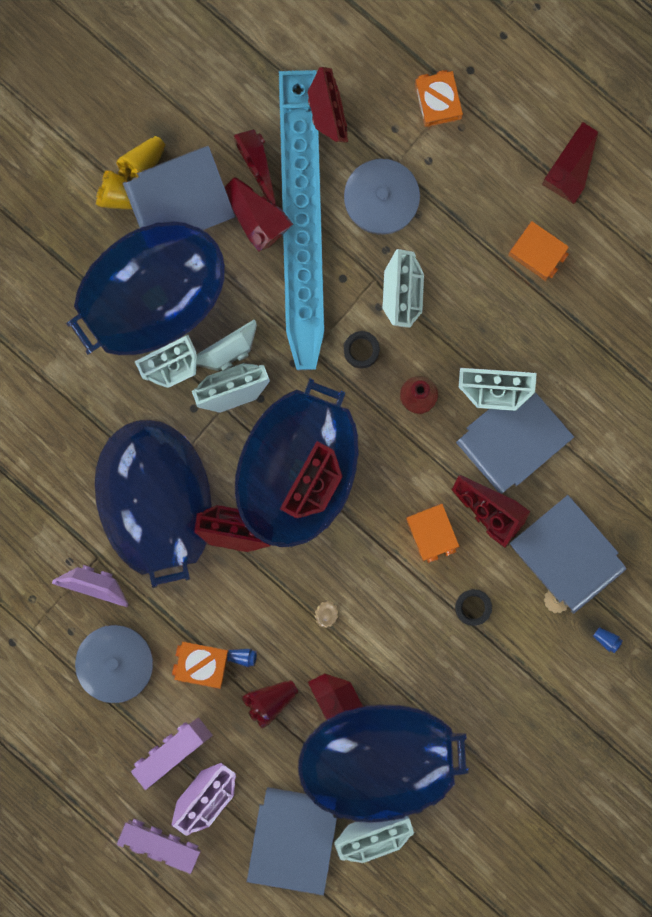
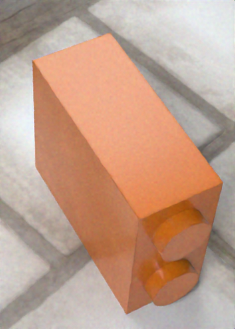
[509,221,569,281]
[406,504,459,563]

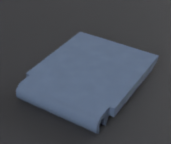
[123,146,235,247]
[456,392,574,494]
[510,495,626,614]
[247,787,337,895]

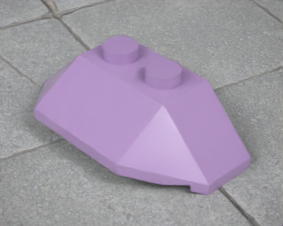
[52,565,128,607]
[172,763,236,836]

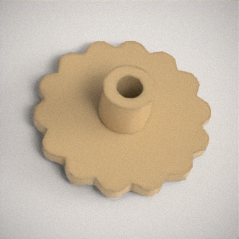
[544,590,568,613]
[315,601,338,628]

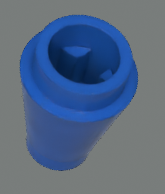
[593,627,623,653]
[227,648,257,667]

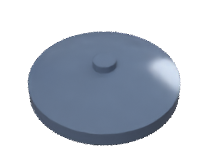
[344,159,420,235]
[75,625,153,703]

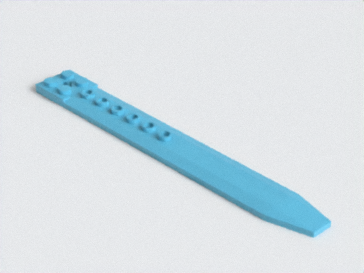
[279,70,324,370]

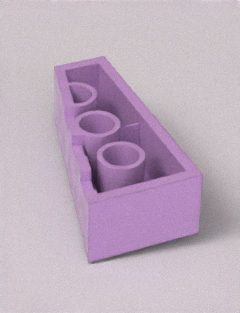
[131,717,213,790]
[117,819,201,874]

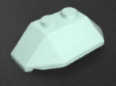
[383,249,424,328]
[196,320,257,371]
[135,335,196,388]
[192,363,270,413]
[459,368,537,411]
[334,811,414,863]

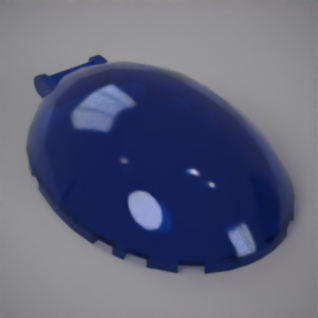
[66,221,225,355]
[235,378,359,547]
[95,420,212,588]
[298,705,469,823]

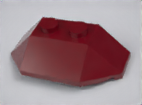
[307,67,348,143]
[280,441,343,518]
[195,505,273,552]
[308,673,368,752]

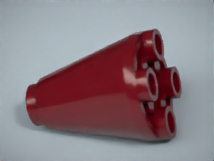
[400,376,438,414]
[242,680,299,729]

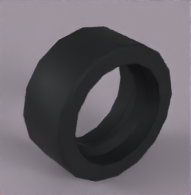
[344,331,380,369]
[455,589,492,626]

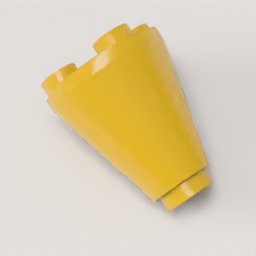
[116,136,166,181]
[95,170,133,210]

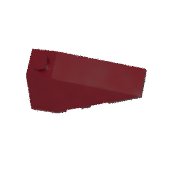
[542,122,598,204]
[234,129,276,206]
[224,177,293,252]
[452,475,531,548]

